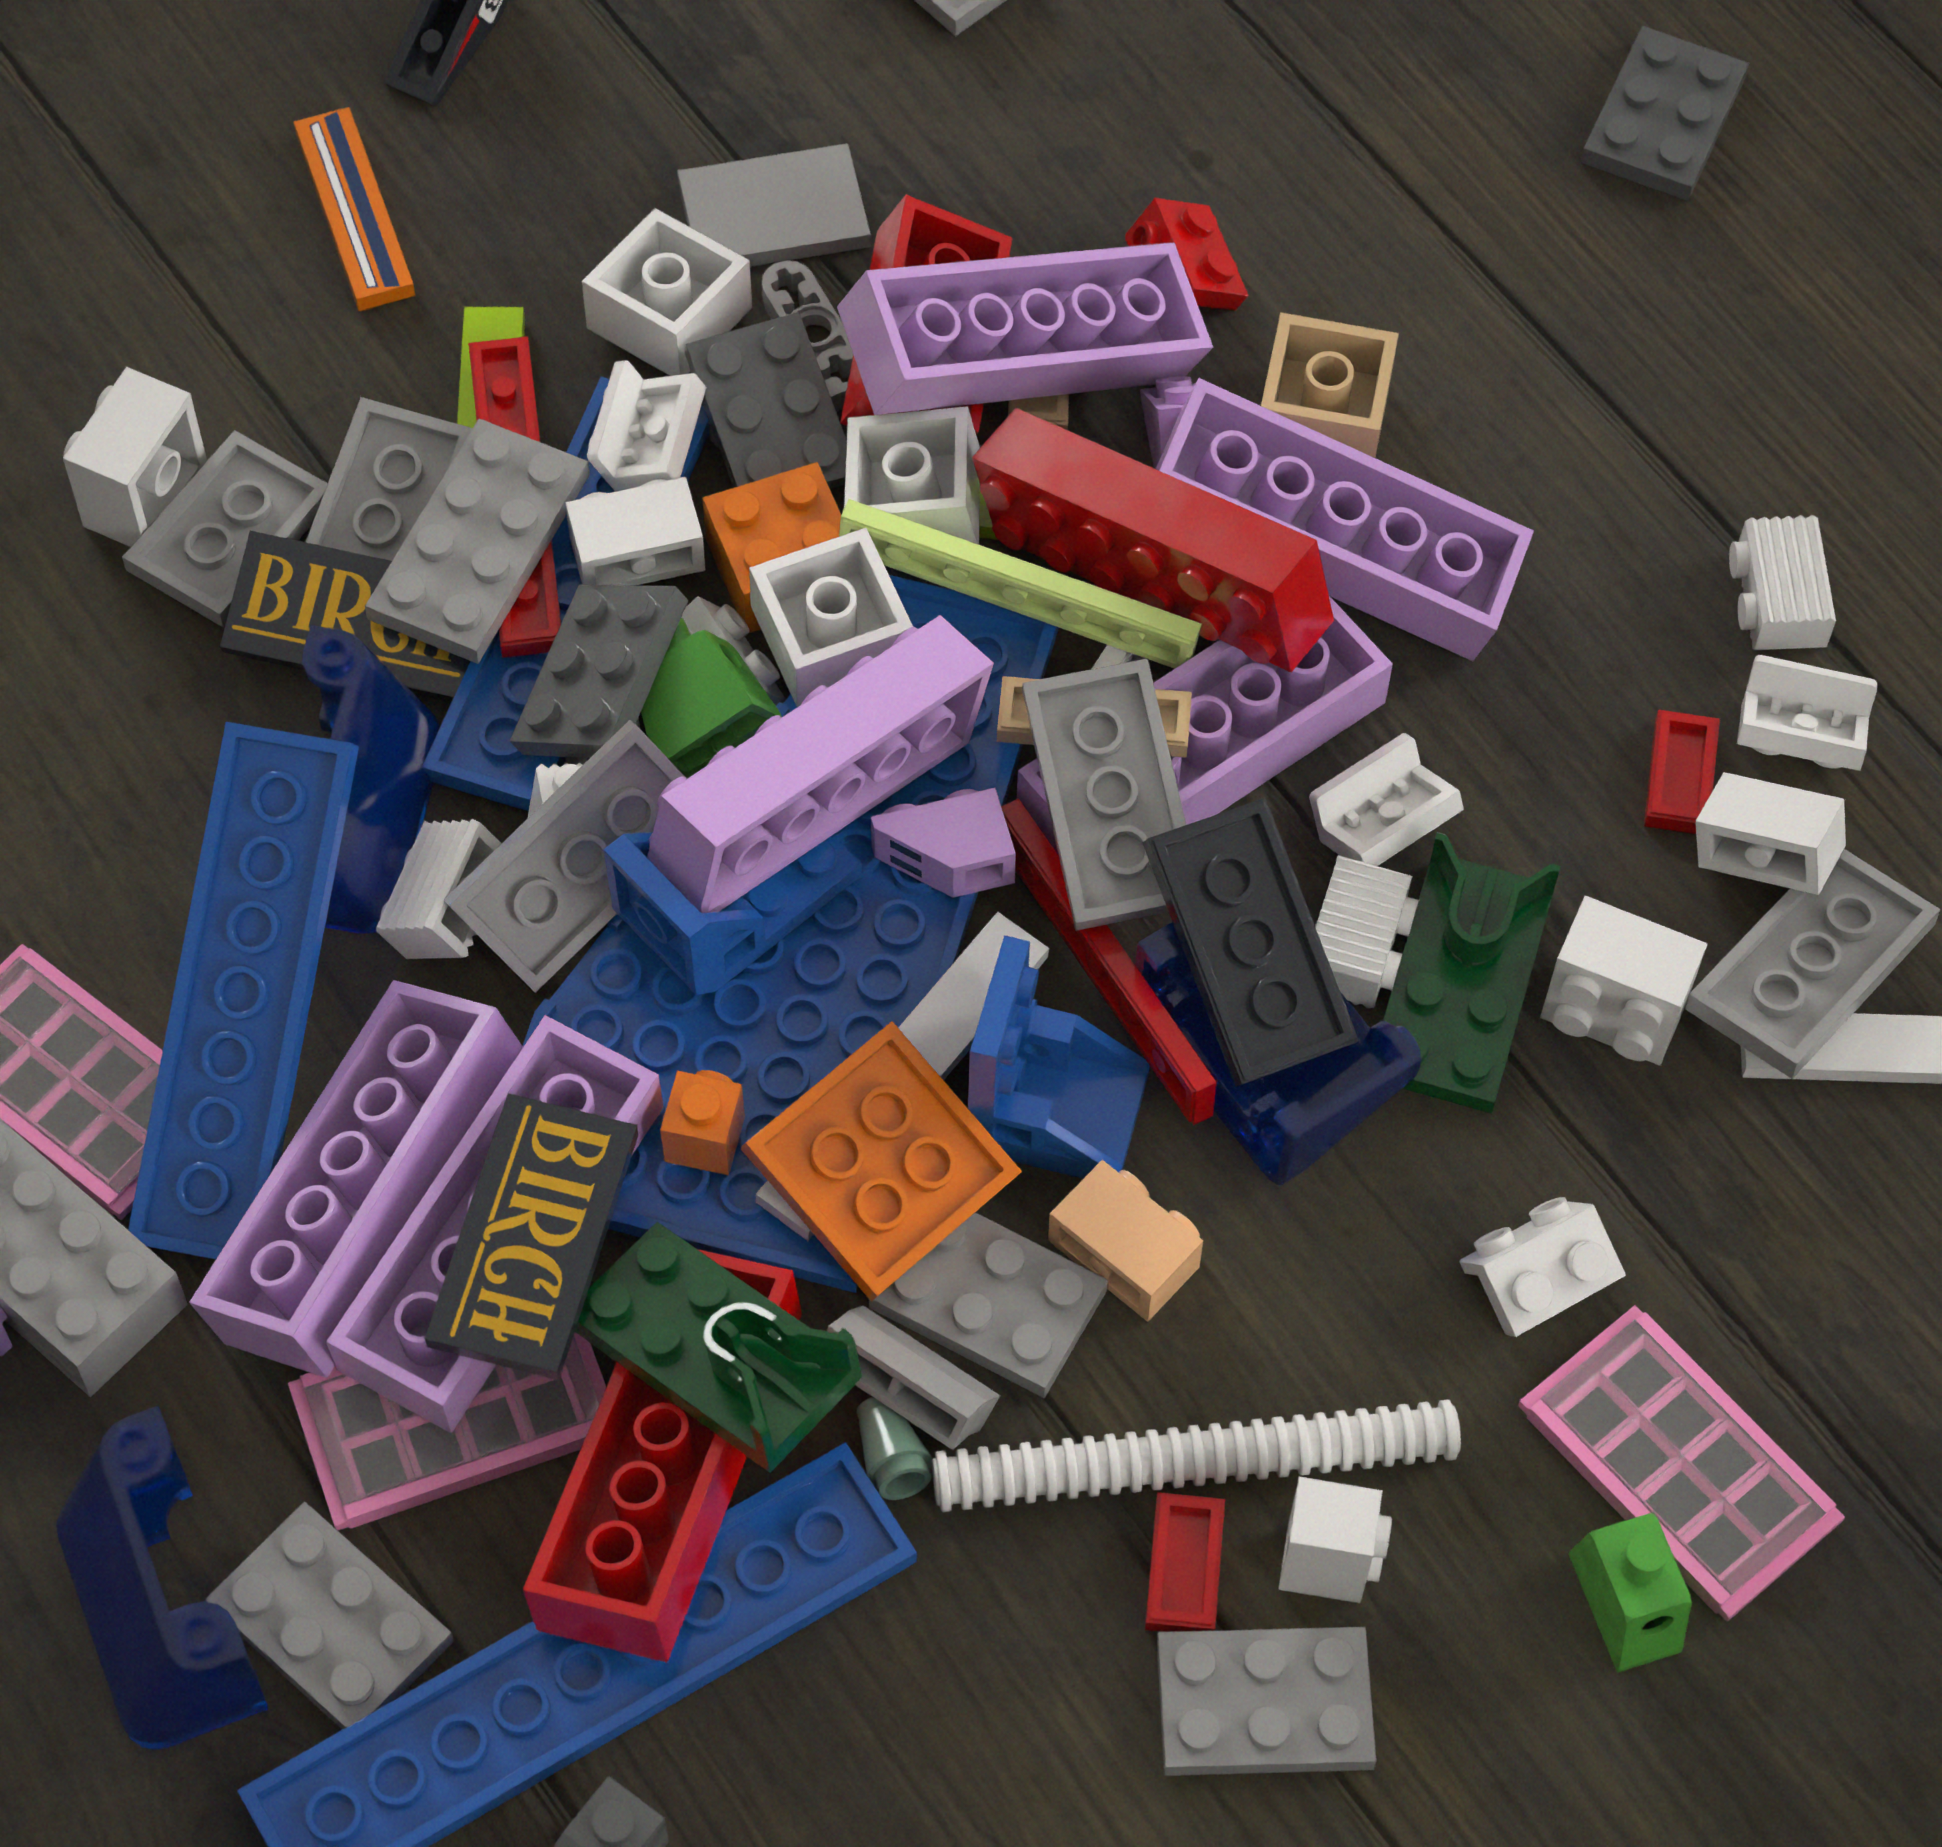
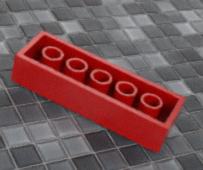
[972,408,1334,673]
[523,1249,802,1663]

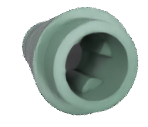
[856,1397,932,1500]

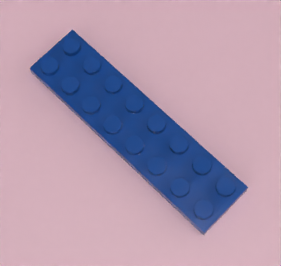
[422,377,710,811]
[128,722,359,1259]

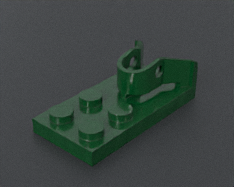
[1367,832,1561,1114]
[575,1222,862,1472]

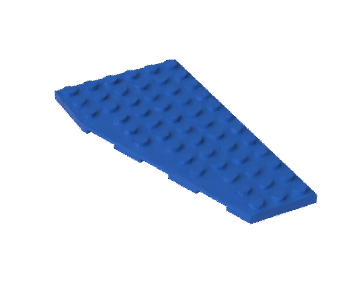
[523,575,1059,1293]

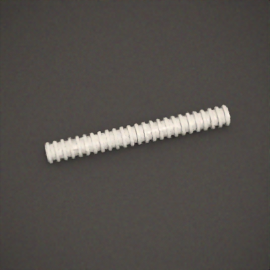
[932,1400,1461,1512]

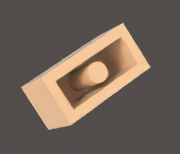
[1048,1160,1203,1322]

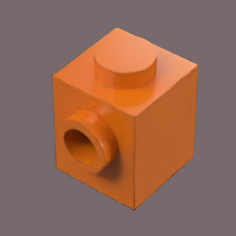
[660,1070,745,1175]

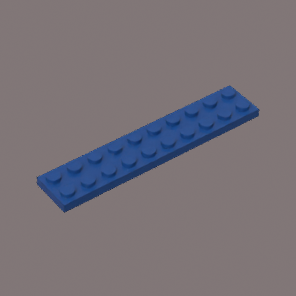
[237,1442,917,1847]

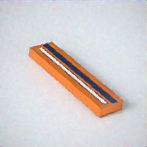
[294,107,415,311]

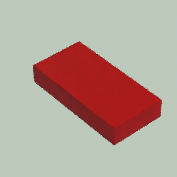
[1644,709,1720,834]
[1145,1492,1225,1632]

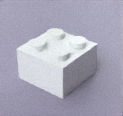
[582,208,752,376]
[63,367,207,547]
[844,406,980,545]
[749,528,913,707]
[1540,896,1707,1065]

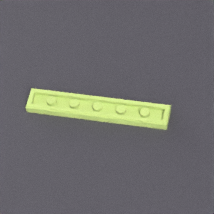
[839,499,1201,669]

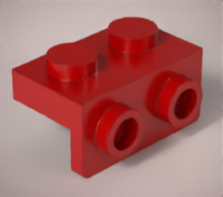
[1125,198,1249,310]

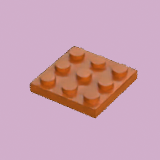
[741,1021,1022,1302]

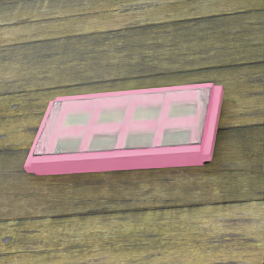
[0,944,163,1220]
[1518,1305,1845,1622]
[288,1332,606,1531]

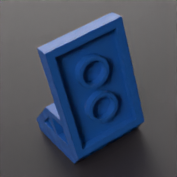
[603,832,863,995]
[968,935,1150,1179]

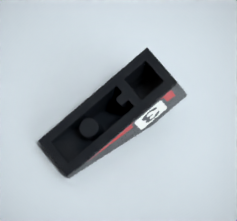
[383,0,509,107]

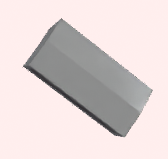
[827,1305,1000,1450]

